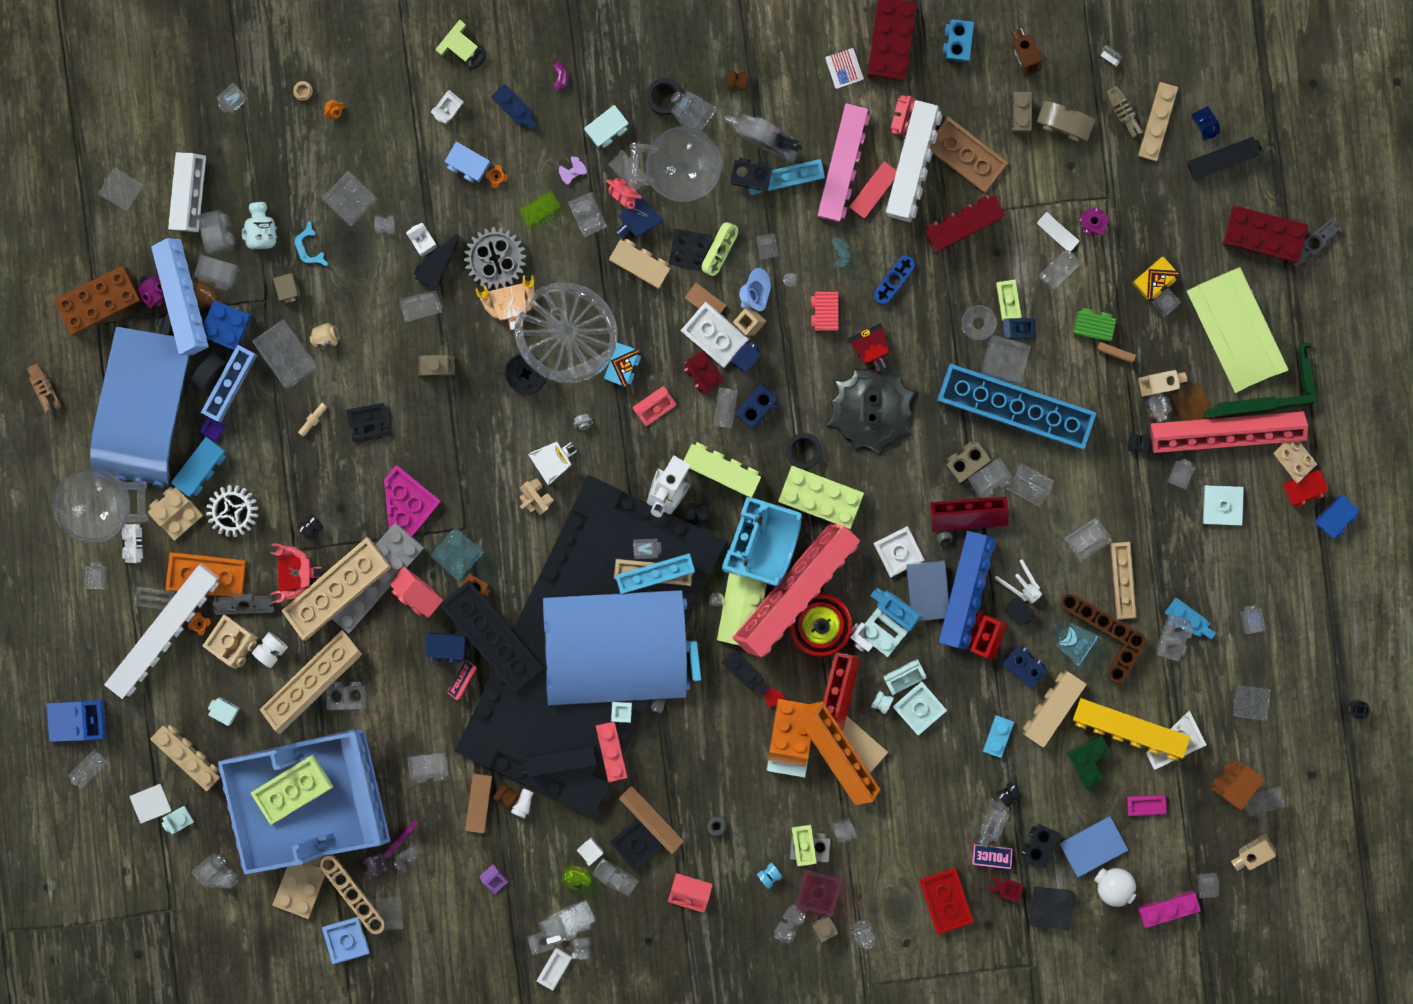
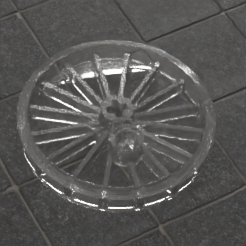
[514,282,618,383]

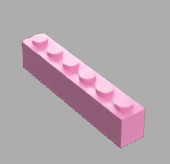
[817,103,870,222]

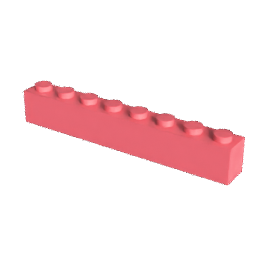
[1150,411,1308,453]

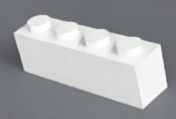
[168,153,206,232]

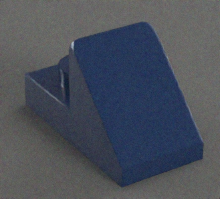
[1003,318,1035,339]

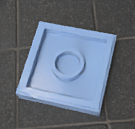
[322,917,370,964]

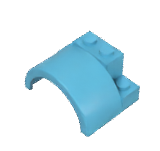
[722,496,802,586]

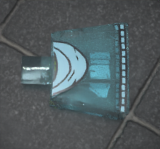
[1051,623,1100,667]

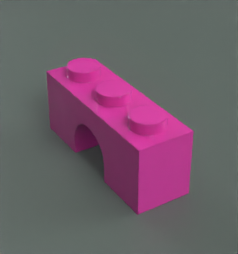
[1137,890,1201,928]

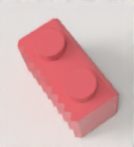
[811,292,838,331]

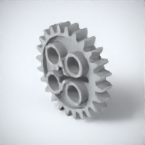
[464,227,527,289]

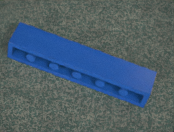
[939,531,996,650]

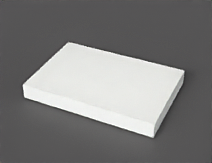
[681,302,749,368]

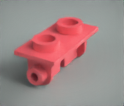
[890,95,916,137]
[606,178,642,209]

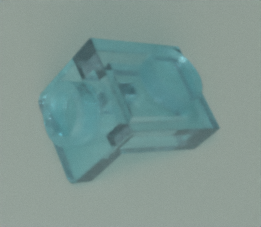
[831,237,851,268]

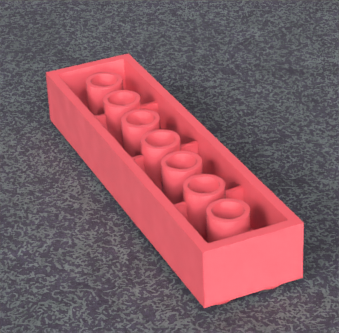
[732,523,860,658]

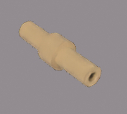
[298,403,327,437]

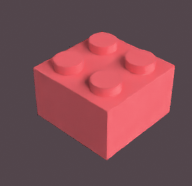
[389,566,443,618]

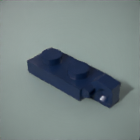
[491,84,538,131]

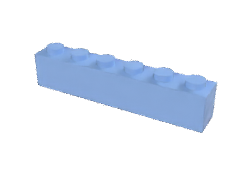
[151,238,209,355]

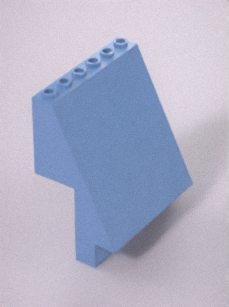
[218,728,390,875]

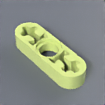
[702,222,738,276]

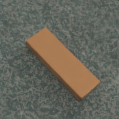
[465,773,492,833]

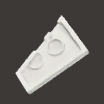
[1146,710,1206,770]

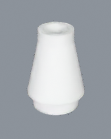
[511,789,533,819]

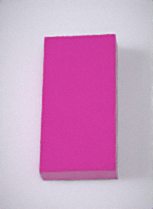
[1127,794,1167,816]

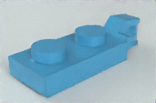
[871,588,922,631]
[1164,597,1216,640]

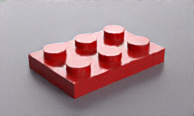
[919,867,973,934]

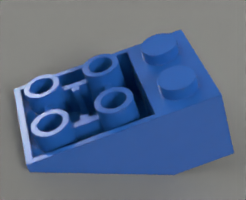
[46,699,107,742]

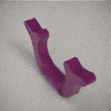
[383,820,418,859]

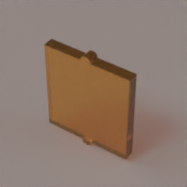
[1171,382,1212,421]

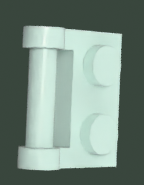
[858,606,908,657]

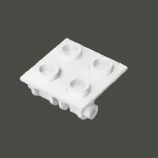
[122,524,143,563]

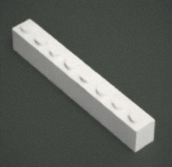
[104,563,220,699]

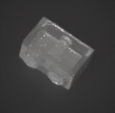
[194,254,240,291]
[966,457,1012,498]
[407,752,450,783]

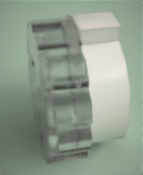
[1101,45,1122,67]

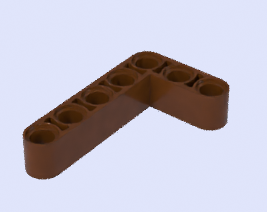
[1060,594,1146,683]

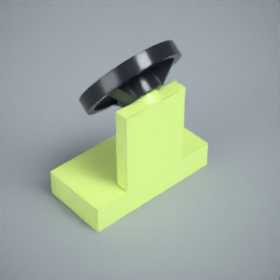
[436,20,486,69]

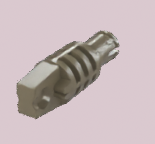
[1107,86,1143,138]

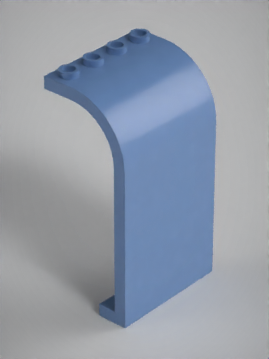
[90,327,190,488]

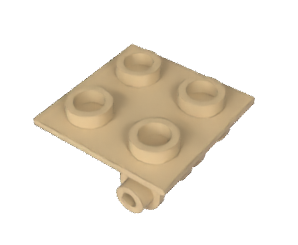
[1273,441,1317,483]

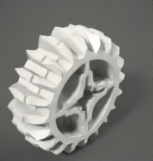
[206,485,259,537]

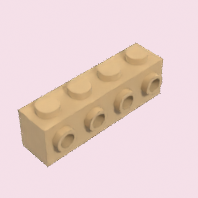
[150,724,221,791]

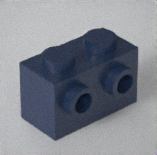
[1002,646,1047,689]

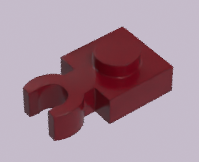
[988,876,1024,903]

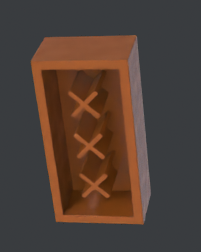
[53,266,143,336]
[1211,759,1265,810]

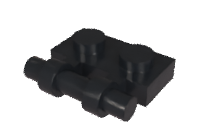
[346,403,390,442]

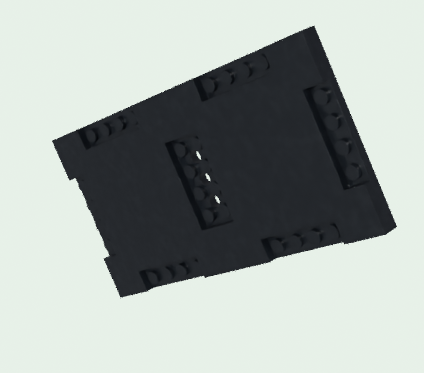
[455,474,726,818]

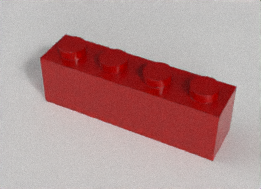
[823,652,861,732]

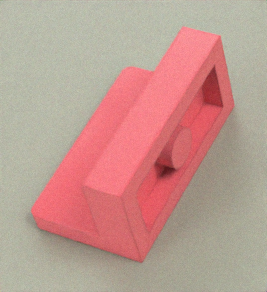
[668,874,712,913]

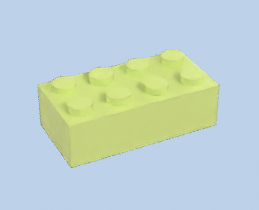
[778,466,864,529]

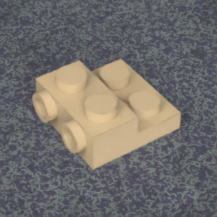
[148,486,204,541]
[203,615,258,669]

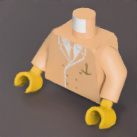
[476,275,535,330]

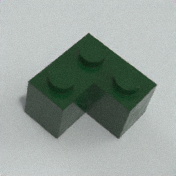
[1066,734,1111,788]

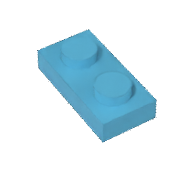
[983,715,1014,758]

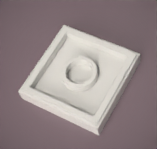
[873,526,925,578]

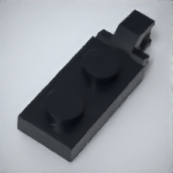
[721,649,769,695]

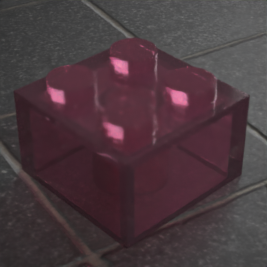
[795,867,842,916]

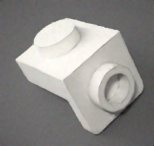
[431,90,464,124]
[406,223,438,257]
[850,622,873,652]

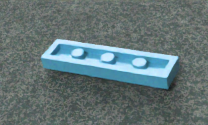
[749,159,825,195]
[615,553,695,594]

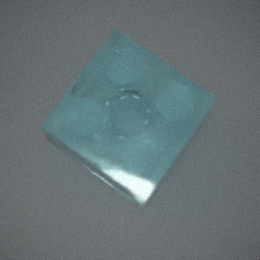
[430,527,485,581]

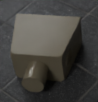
[418,355,455,376]

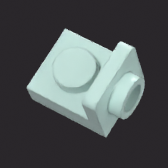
[162,805,194,835]

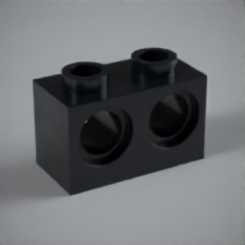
[730,158,773,192]
[1021,823,1060,869]

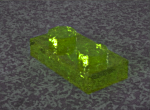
[519,191,561,227]

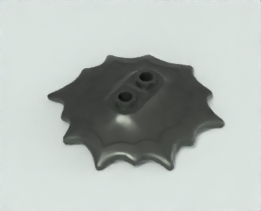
[826,367,917,455]

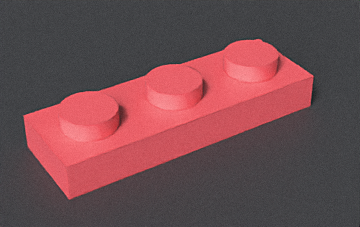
[596,722,627,782]

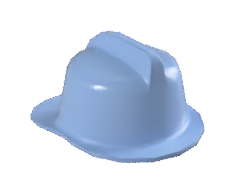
[739,268,771,311]

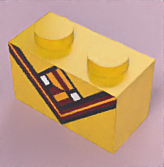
[1132,256,1178,300]

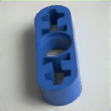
[874,256,915,304]

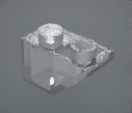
[592,858,639,897]

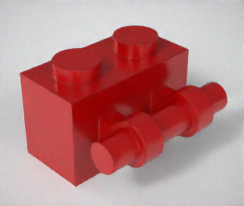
[968,611,1008,659]

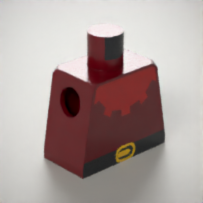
[848,323,890,372]

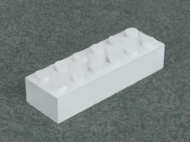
[886,100,942,222]

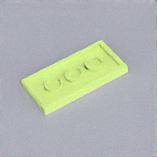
[251,754,333,825]

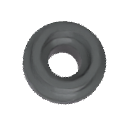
[707,817,726,836]

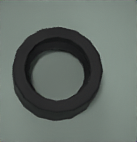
[647,78,683,115]
[191,353,225,390]
[786,433,822,469]

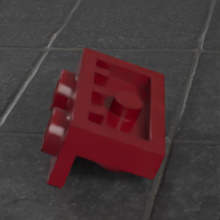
[683,350,724,394]

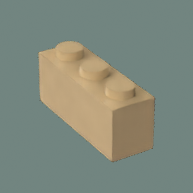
[609,239,670,289]

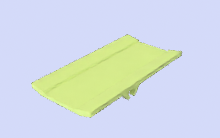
[1187,267,1289,393]

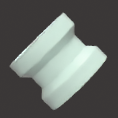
[871,691,893,714]

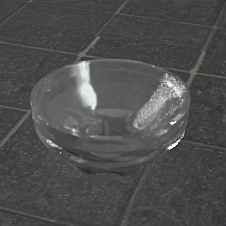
[962,305,997,340]

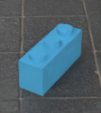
[171,437,227,497]

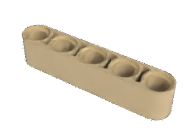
[320,854,384,934]

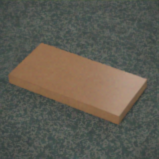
[930,116,1009,194]

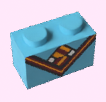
[604,342,641,387]

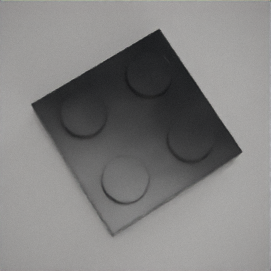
[610,819,664,872]

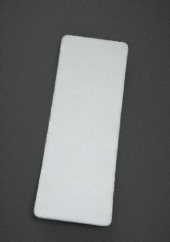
[1037,212,1079,252]

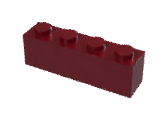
[930,496,1009,532]

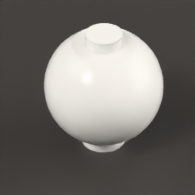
[1094,868,1136,907]

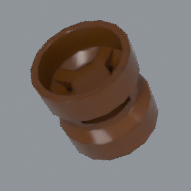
[727,71,748,91]
[493,782,519,809]

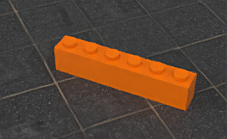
[797,702,881,805]

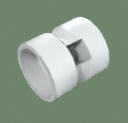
[252,632,288,668]

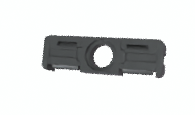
[1290,219,1342,268]
[213,593,274,615]

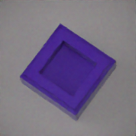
[200,417,226,442]

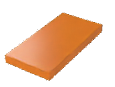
[166,552,247,597]

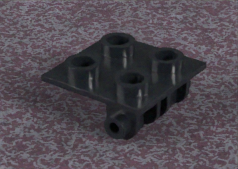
[669,228,713,270]

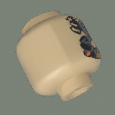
[310,323,340,351]

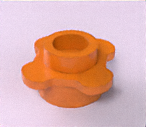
[324,100,345,119]
[485,165,508,188]
[188,613,211,635]

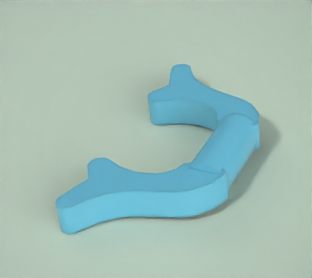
[295,221,328,266]

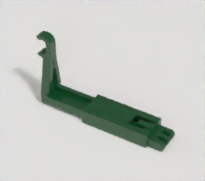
[1202,342,1317,419]

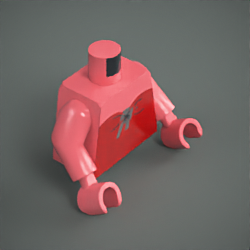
[270,543,322,603]

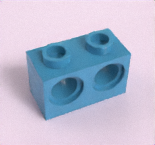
[943,19,974,62]

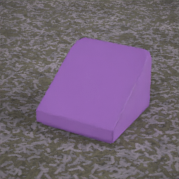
[479,865,508,894]

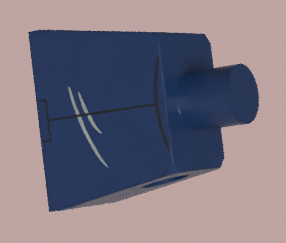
[615,193,663,239]

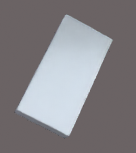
[537,947,572,991]

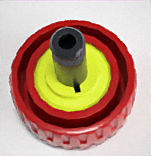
[788,593,852,657]

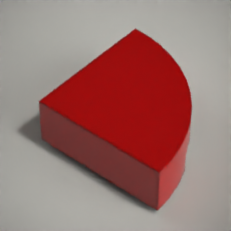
[764,688,786,707]

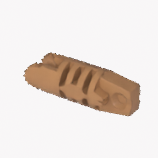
[27,364,61,413]

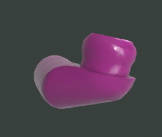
[552,61,569,91]

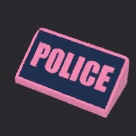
[972,844,1012,869]

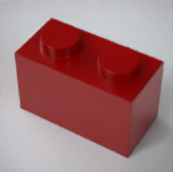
[1281,469,1329,507]

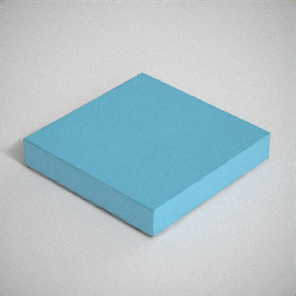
[689,640,701,681]

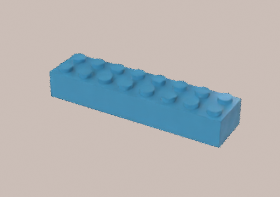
[937,364,1096,449]

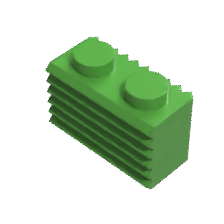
[1072,308,1116,342]

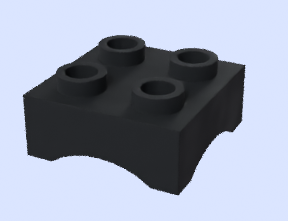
[1030,886,1074,931]

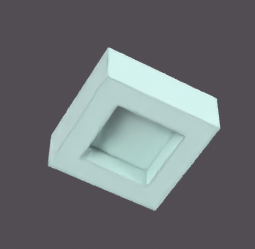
[611,702,632,723]

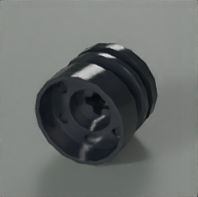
[504,353,548,395]

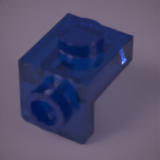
[1191,106,1221,141]

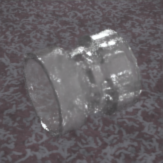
[374,215,395,234]
[571,938,591,959]

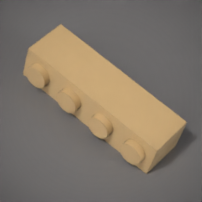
[1023,670,1086,748]

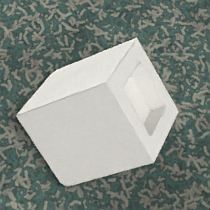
[577,837,604,866]

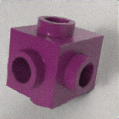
[1079,207,1110,237]
[136,274,166,308]

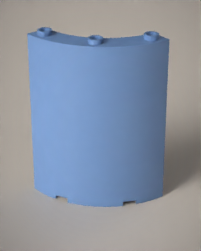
[543,591,690,705]

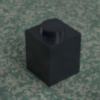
[1004,596,1035,626]

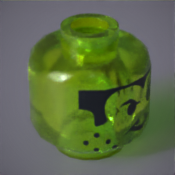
[562,865,591,892]

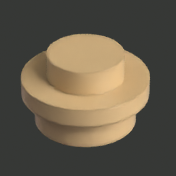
[293,81,313,101]

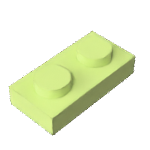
[996,279,1021,321]
[792,825,817,866]

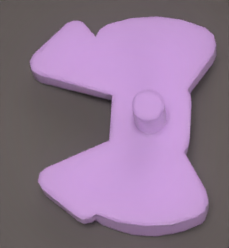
[559,156,587,185]

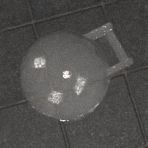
[627,127,722,203]
[52,467,148,543]

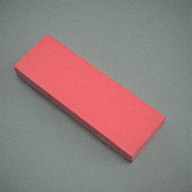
[849,161,897,219]

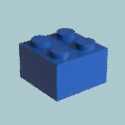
[203,300,252,350]

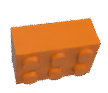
[768,699,811,767]

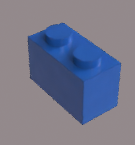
[1314,495,1360,539]

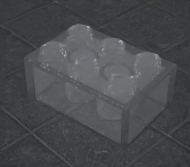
[252,319,319,389]

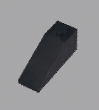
[414,234,460,289]

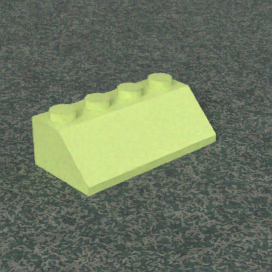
[684,442,761,498]
[717,573,767,645]

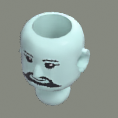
[242,202,277,250]

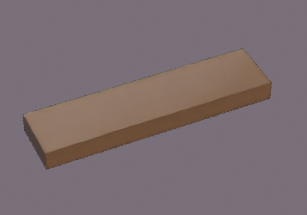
[619,786,684,854]

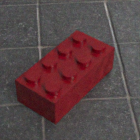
[867,0,917,82]
[924,194,1006,254]
[1222,205,1309,264]

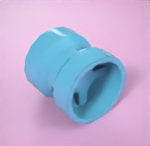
[757,862,783,889]

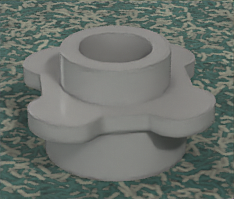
[573,414,593,430]

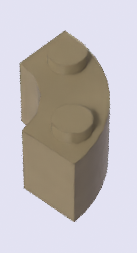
[1037,101,1095,142]

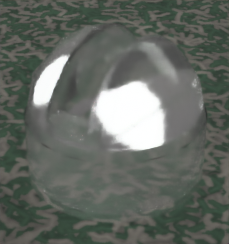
[783,273,798,289]
[709,592,725,607]

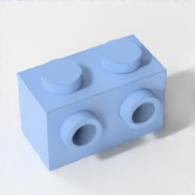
[445,142,491,183]

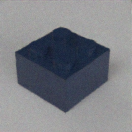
[425,632,467,663]

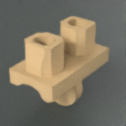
[519,479,553,515]

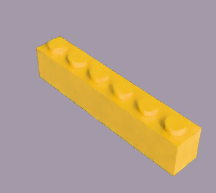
[1072,698,1191,761]

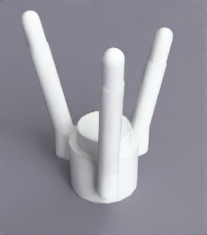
[994,559,1042,604]

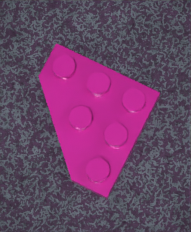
[384,465,441,536]

